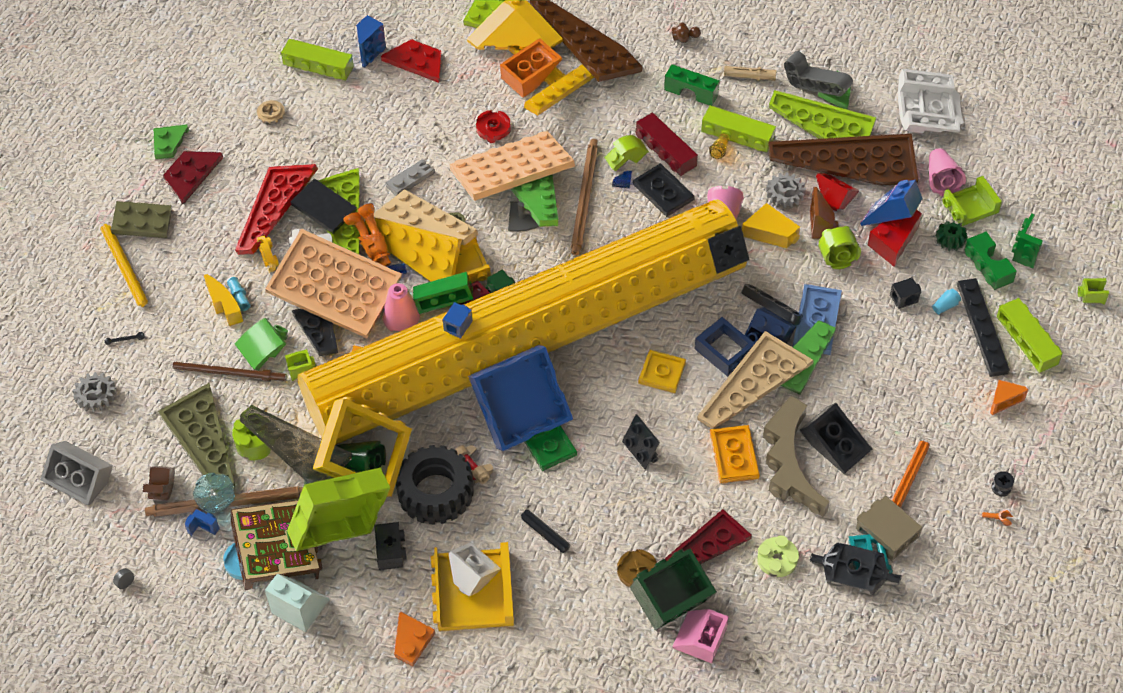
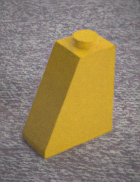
[742,203,800,248]

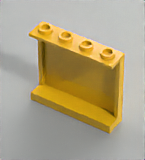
[430,542,514,631]

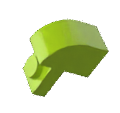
[604,135,649,171]

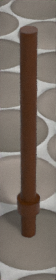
[173,361,287,382]

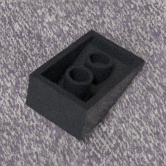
[799,403,873,474]

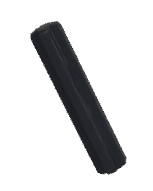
[521,509,570,553]

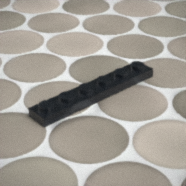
[957,278,1010,377]

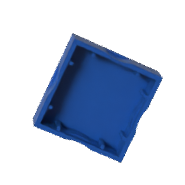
[468,345,573,451]

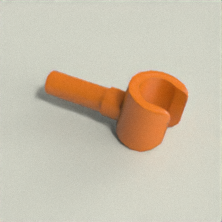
[982,510,1013,526]

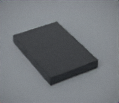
[633,163,695,217]
[291,178,357,234]

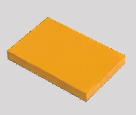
[710,425,760,483]

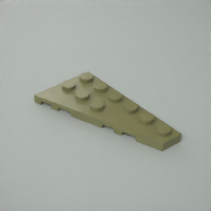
[158,383,235,497]

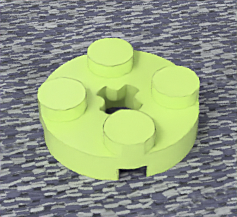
[757,535,799,577]

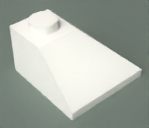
[449,542,501,596]

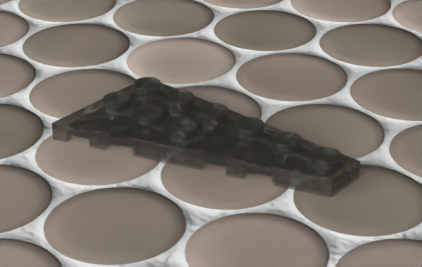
[240,405,352,483]

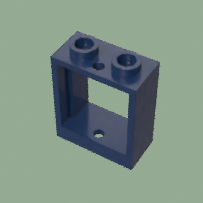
[694,317,755,377]

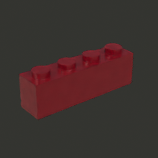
[635,112,698,176]

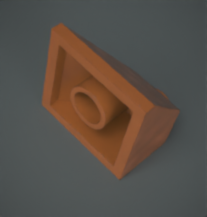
[810,187,839,239]

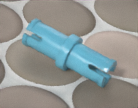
[227,277,250,311]

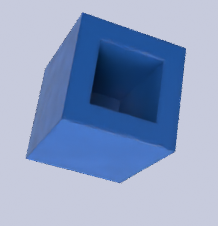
[442,302,473,338]

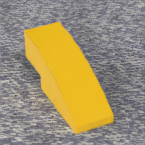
[204,274,243,326]

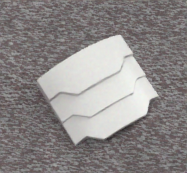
[898,69,964,133]

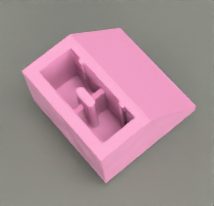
[672,609,729,663]

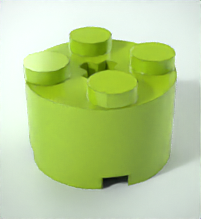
[818,226,861,269]
[232,413,275,461]

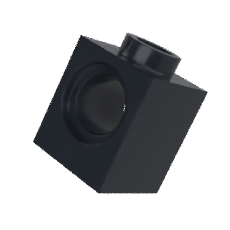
[890,277,922,309]

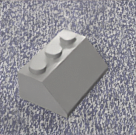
[40,441,113,505]

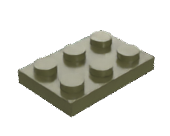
[111,201,172,238]

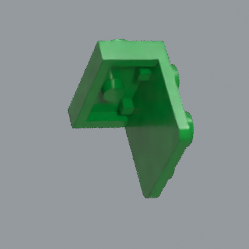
[1011,213,1043,269]

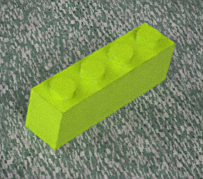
[281,38,354,81]
[701,105,776,153]
[996,298,1062,373]

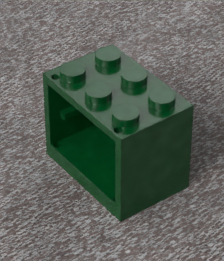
[630,548,717,631]

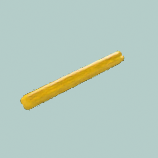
[100,224,148,307]

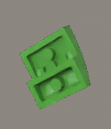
[235,318,286,371]

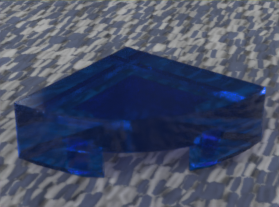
[612,171,632,188]

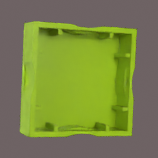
[287,468,390,551]

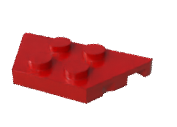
[381,39,441,83]

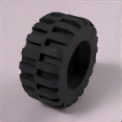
[396,445,474,525]

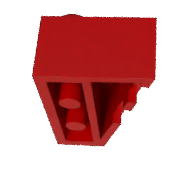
[867,209,922,267]

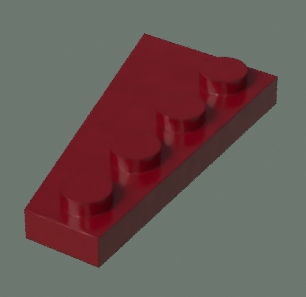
[665,509,752,565]

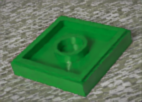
[524,425,577,471]

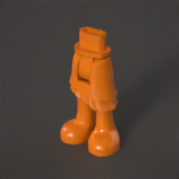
[343,203,391,267]

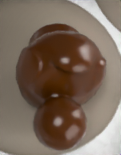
[672,22,701,43]

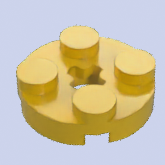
[257,236,279,273]

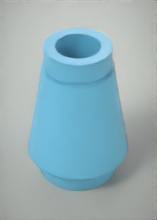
[932,289,961,314]

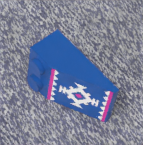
[860,180,923,226]

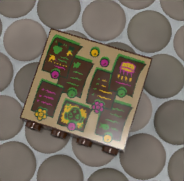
[230,500,323,591]

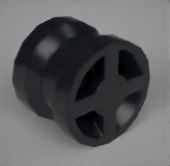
[991,471,1014,497]

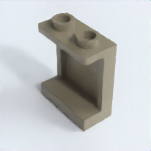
[856,496,922,561]

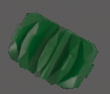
[935,220,968,251]

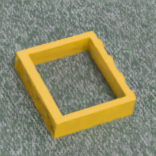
[313,397,412,497]

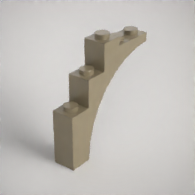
[763,395,830,517]

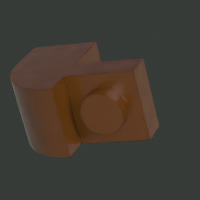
[143,466,175,500]

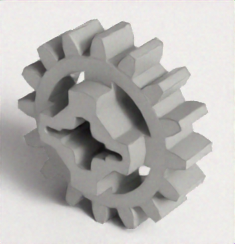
[766,172,806,208]
[72,372,117,412]

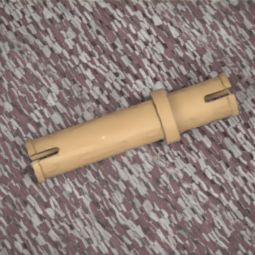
[724,65,777,81]

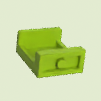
[942,176,1002,226]

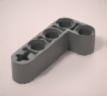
[784,51,853,96]

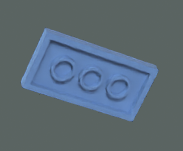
[792,284,842,355]

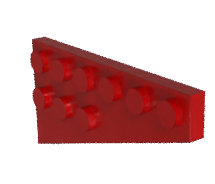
[235,164,318,255]

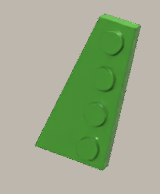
[781,320,836,395]

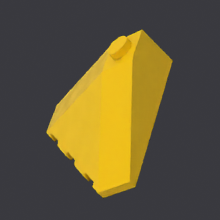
[467,0,563,50]

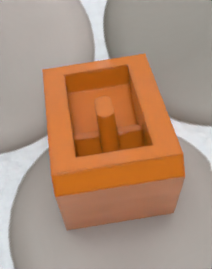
[990,380,1028,415]

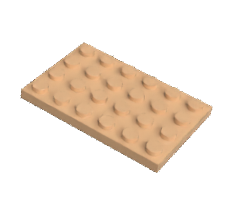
[449,131,575,201]
[265,229,402,338]

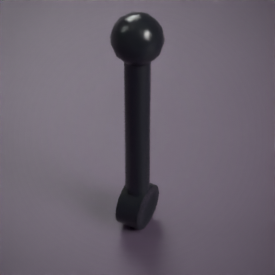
[104,332,145,345]

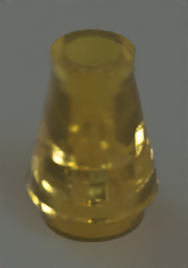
[709,134,729,159]

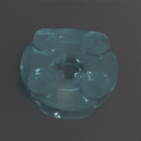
[193,473,235,514]

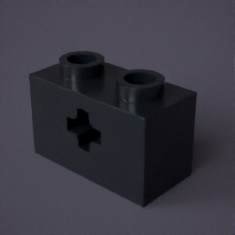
[374,522,407,570]

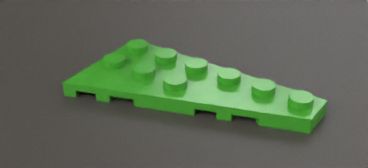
[511,174,558,227]

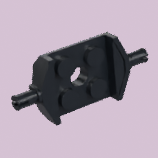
[810,542,902,595]

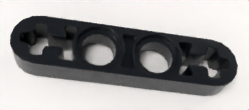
[741,284,803,325]

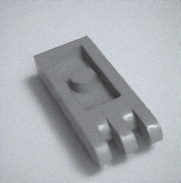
[385,159,435,196]

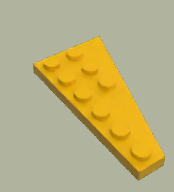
[365,217,462,282]

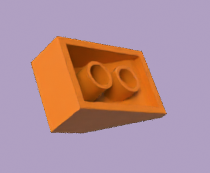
[500,38,562,98]

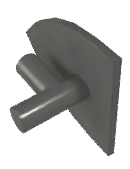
[508,201,539,231]

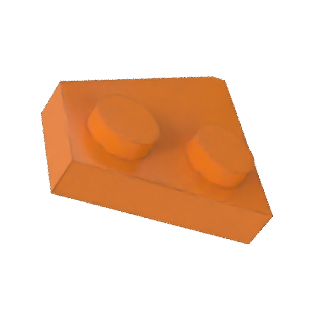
[394,612,435,667]

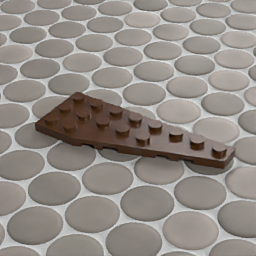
[529,0,643,82]
[768,133,919,186]

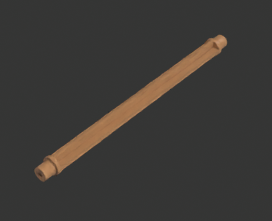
[571,139,598,255]
[145,486,303,517]

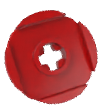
[476,110,511,143]

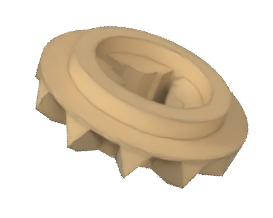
[257,100,285,124]

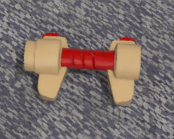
[455,445,493,484]

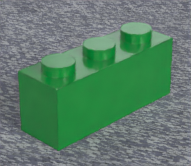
[413,272,473,314]

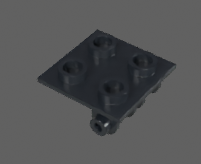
[622,414,660,469]

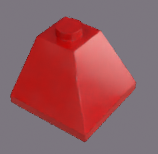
[816,173,859,211]

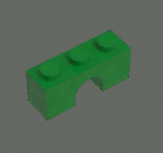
[664,64,720,106]
[964,231,1017,290]

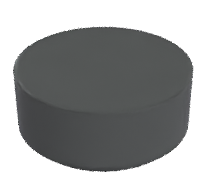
[113,568,135,589]

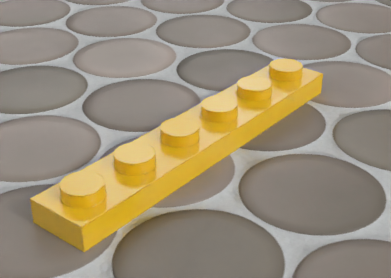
[524,64,594,116]

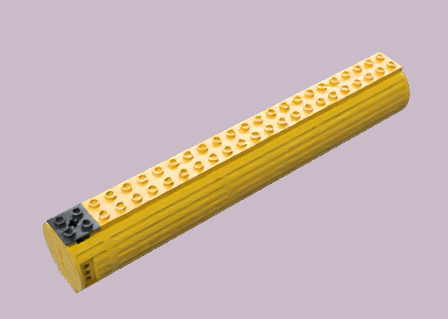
[298,199,750,445]

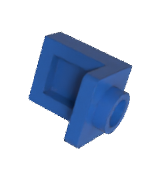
[185,509,220,536]

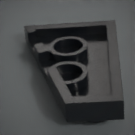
[292,308,338,357]

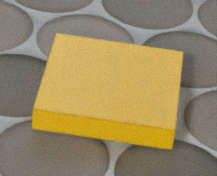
[638,349,686,393]

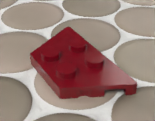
[163,151,223,204]

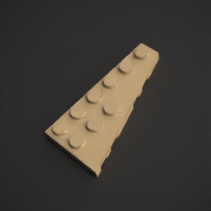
[374,189,478,245]
[697,331,813,429]

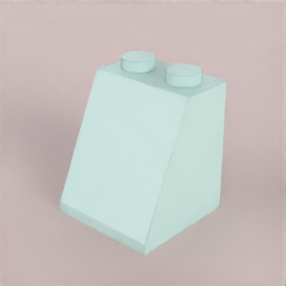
[265,574,330,632]

